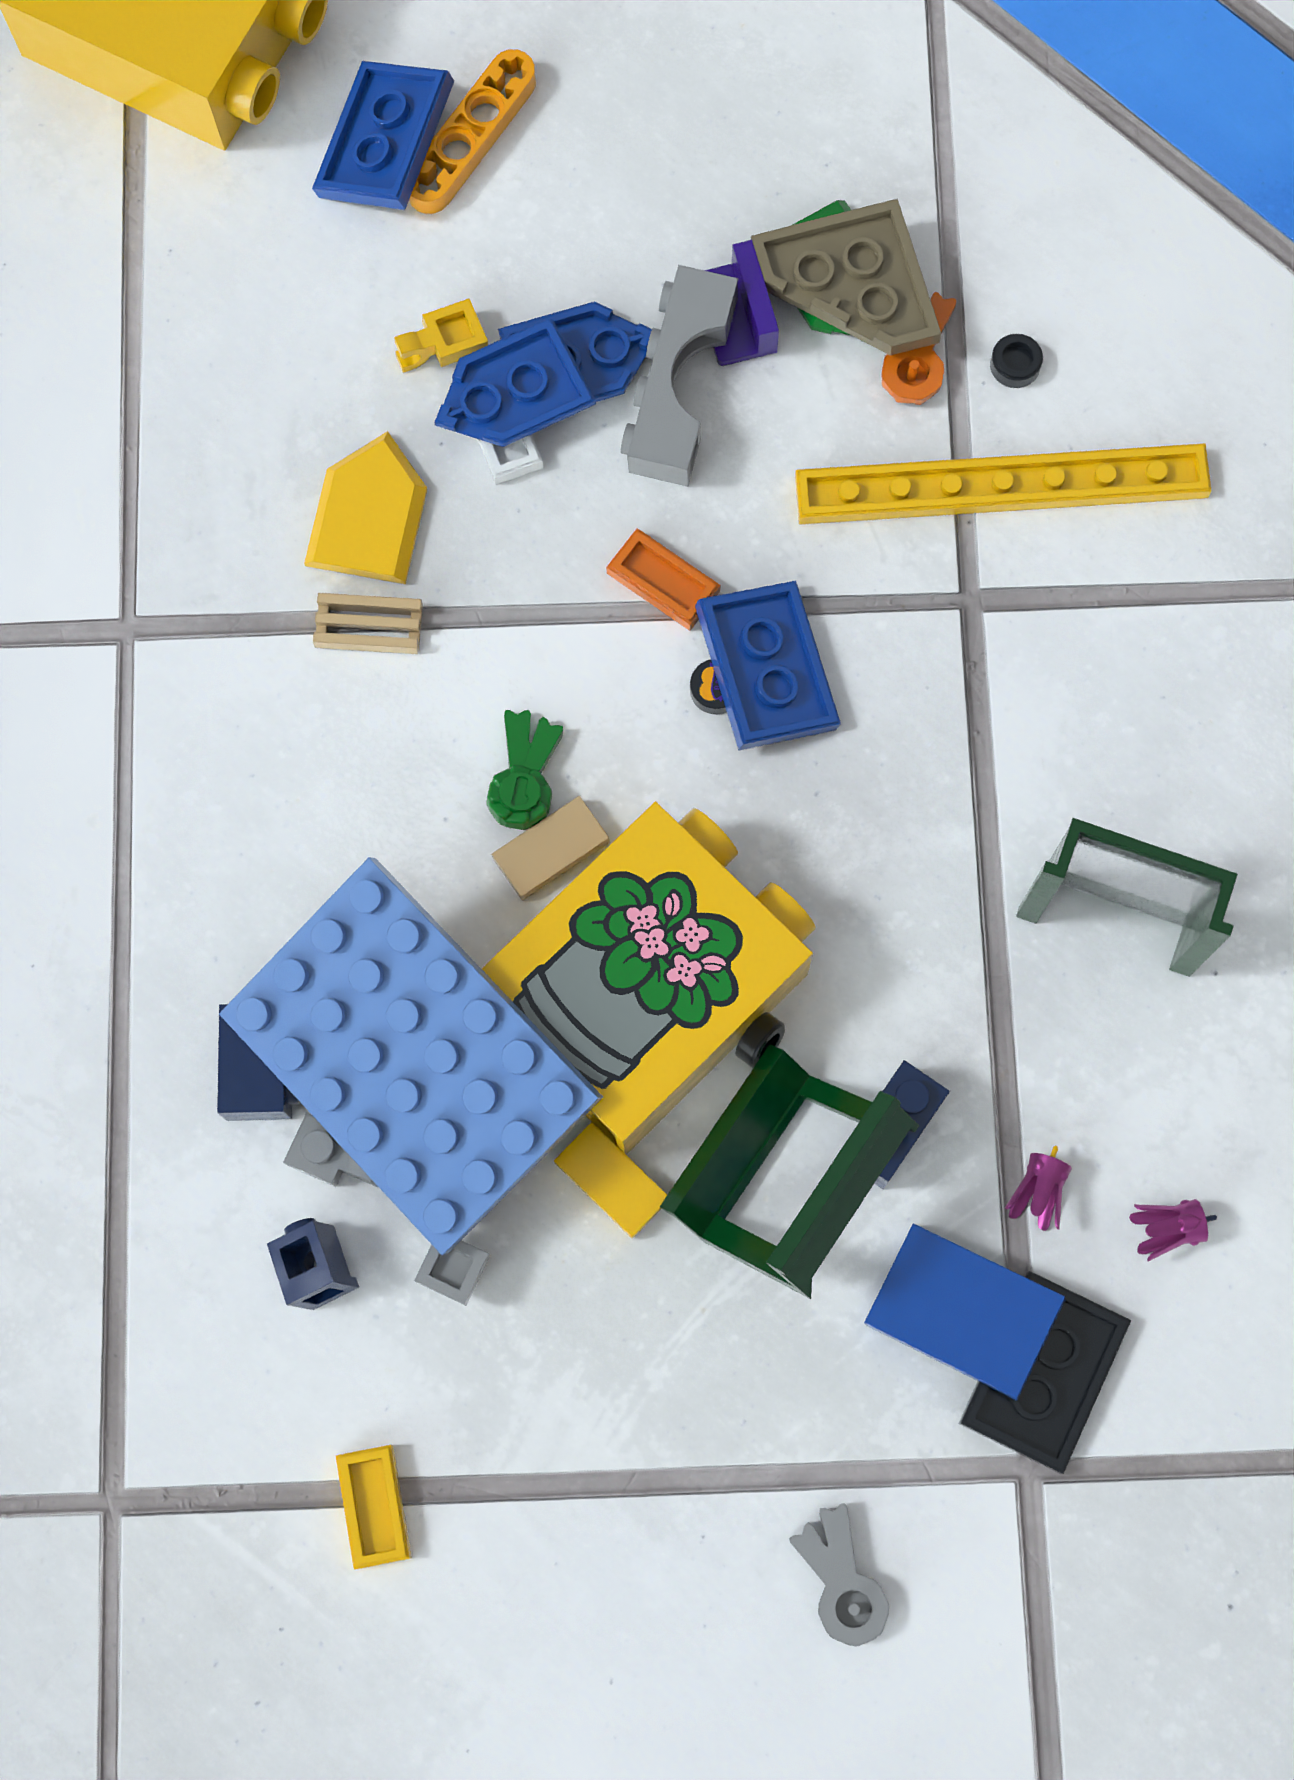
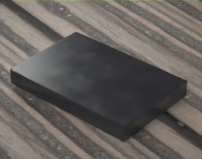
[958,1271,1131,1474]

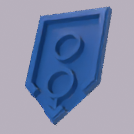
[498,301,652,402]
[434,317,596,447]

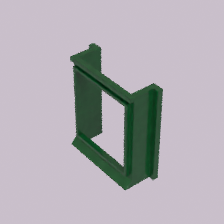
[660,1044,919,1299]

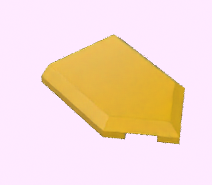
[304,431,427,584]

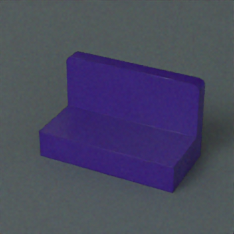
[704,240,779,366]

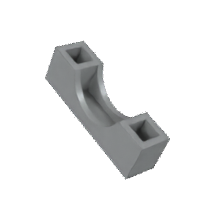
[621,265,738,487]

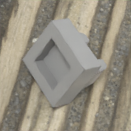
[414,1240,490,1306]

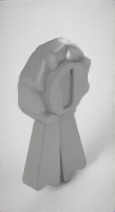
[789,1503,889,1647]

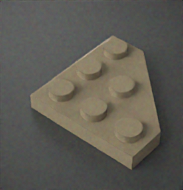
[751,198,941,355]

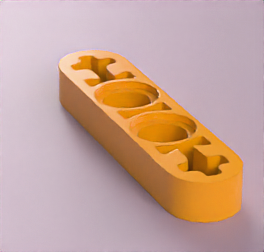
[409,49,536,214]

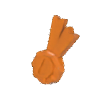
[881,292,956,405]

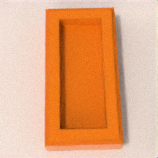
[606,528,721,631]

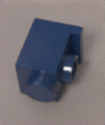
[267,1218,359,1310]

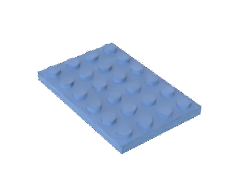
[219,857,603,1256]

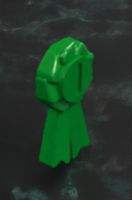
[486,710,563,830]

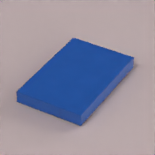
[312,61,454,210]
[695,581,841,751]
[864,1223,1066,1401]

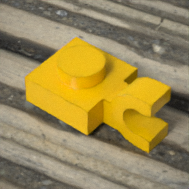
[394,298,488,373]

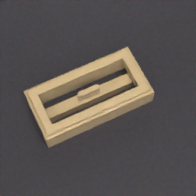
[313,593,423,654]

